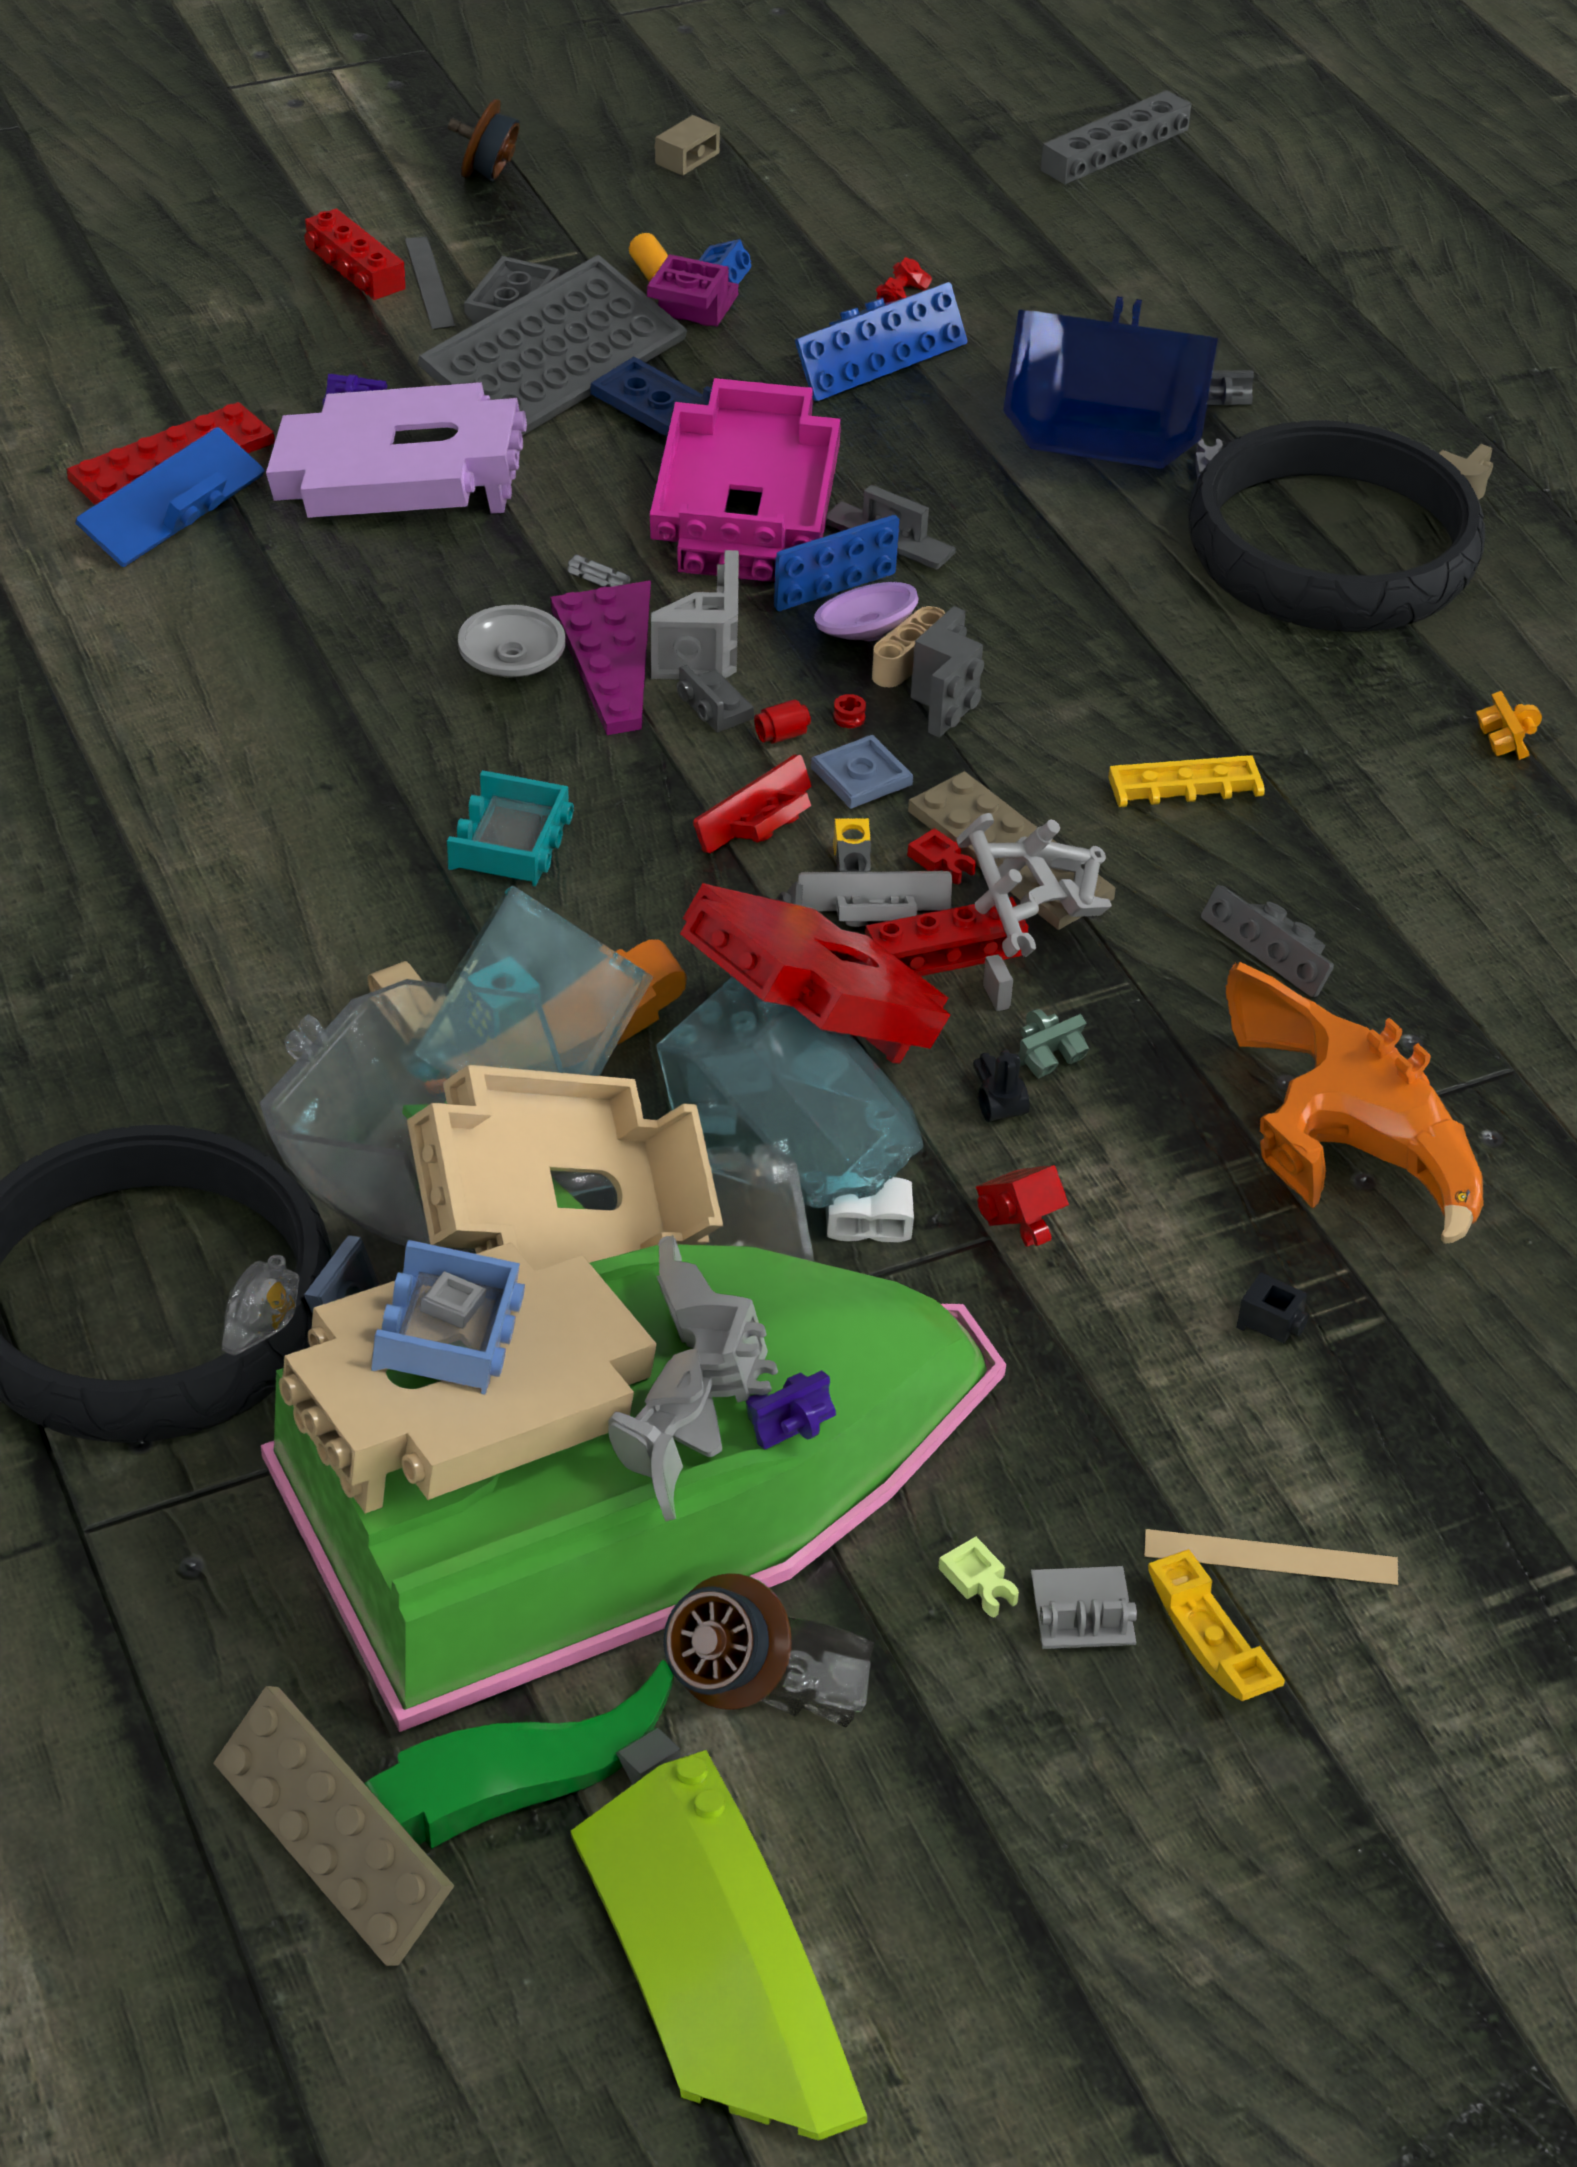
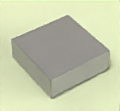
[983,954,1013,1011]
[420,1271,486,1329]

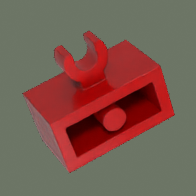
[975,1165,1069,1247]

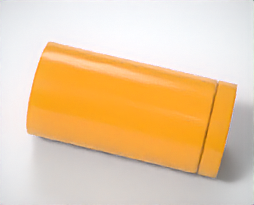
[629,233,669,282]

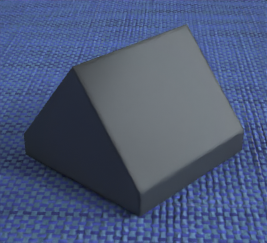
[616,1728,680,1785]

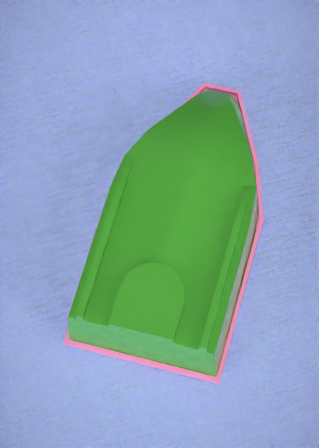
[261,1244,1006,1732]

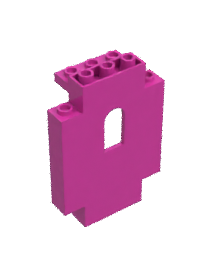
[650,378,841,582]

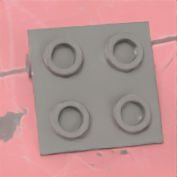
[1031,1566,1137,1649]

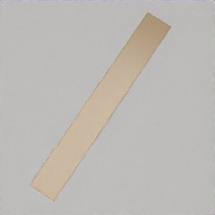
[1144,1529,1398,1585]

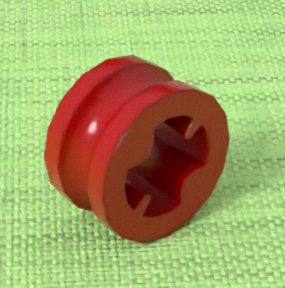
[833,694,866,728]

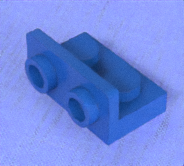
[699,239,751,284]

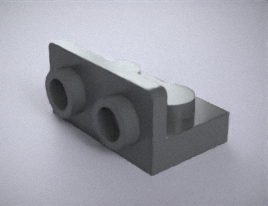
[677,665,754,733]

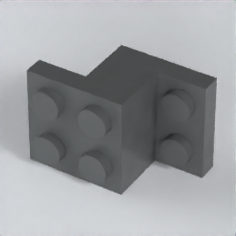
[911,606,984,738]

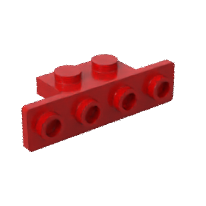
[693,754,811,853]

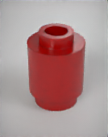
[754,699,811,744]

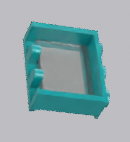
[447,770,574,886]

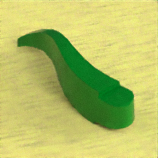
[364,1660,674,1849]

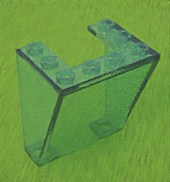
[400,886,654,1083]

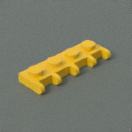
[1108,755,1265,807]

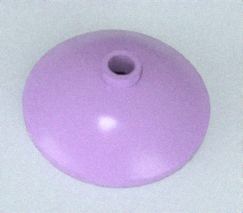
[814,582,919,641]

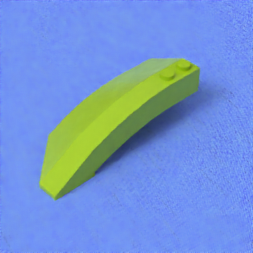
[570,1750,867,2141]

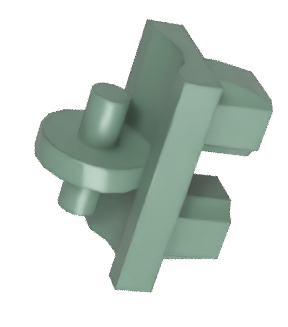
[1016,1009,1089,1079]

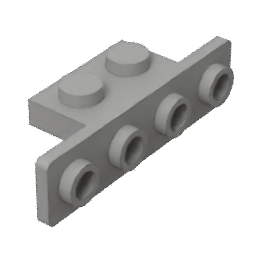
[798,871,952,927]

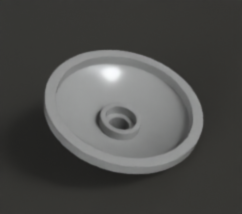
[458,605,565,678]

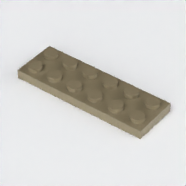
[908,771,1116,930]
[213,1686,454,1966]

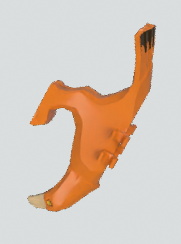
[1226,962,1483,1244]

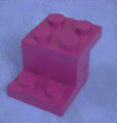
[647,254,738,326]

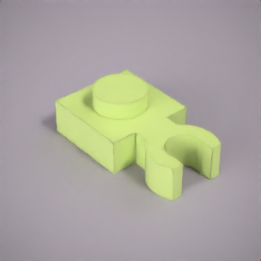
[939,1537,1019,1618]

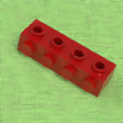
[304,208,406,300]
[865,897,1029,976]

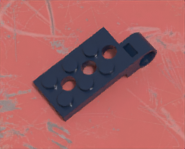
[590,357,712,437]

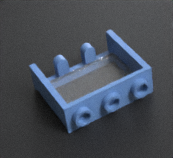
[371,1240,525,1395]

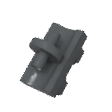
[1193,370,1254,405]

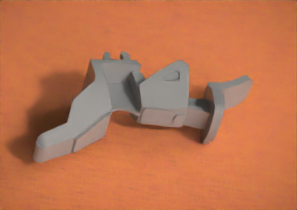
[608,1235,778,1522]

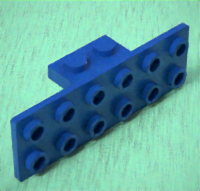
[795,282,968,401]
[75,427,265,567]

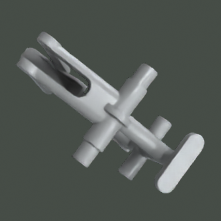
[956,813,1112,957]

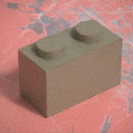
[655,115,720,176]

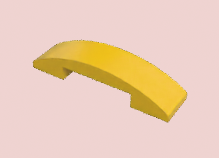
[1148,1549,1285,1701]

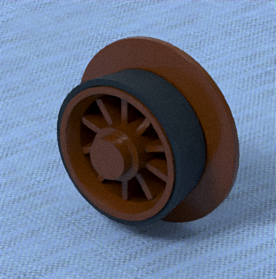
[447,99,520,181]
[663,1574,792,1709]

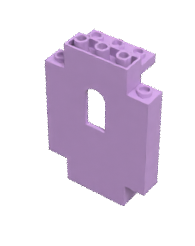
[266,382,527,518]

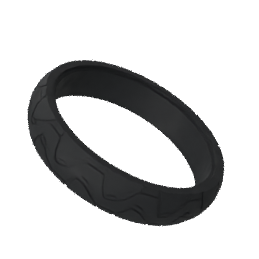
[1188,420,1485,632]
[0,1125,332,1443]

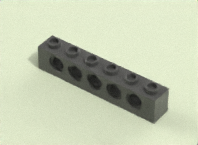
[1041,90,1191,184]

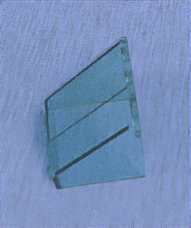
[656,977,924,1208]

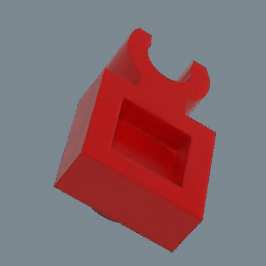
[907,828,976,885]

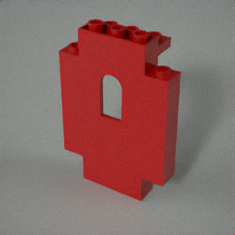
[680,883,951,1064]

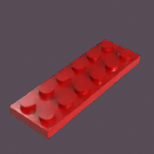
[66,402,275,505]

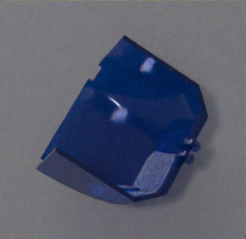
[1003,296,1220,469]

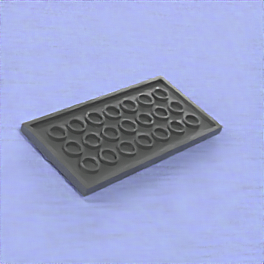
[417,255,688,436]

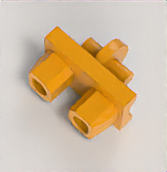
[1476,691,1542,760]

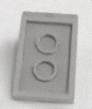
[651,550,739,679]

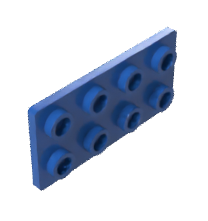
[774,515,900,611]

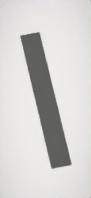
[405,236,455,329]

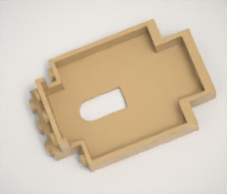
[407,1065,723,1271]
[279,1242,657,1514]

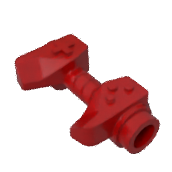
[876,257,932,303]

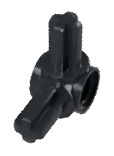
[973,1050,1030,1122]

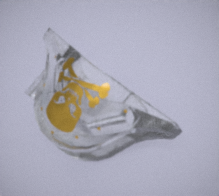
[222,1255,299,1356]

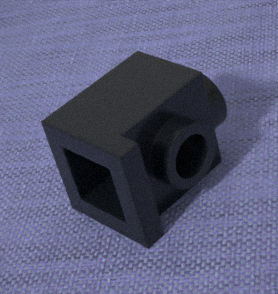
[1236,1272,1309,1344]

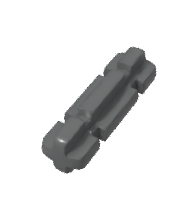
[568,554,631,587]

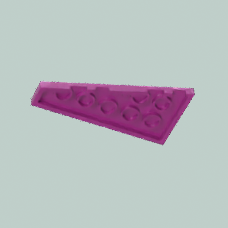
[550,580,651,735]

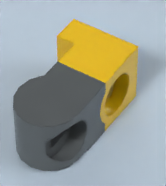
[833,818,871,872]

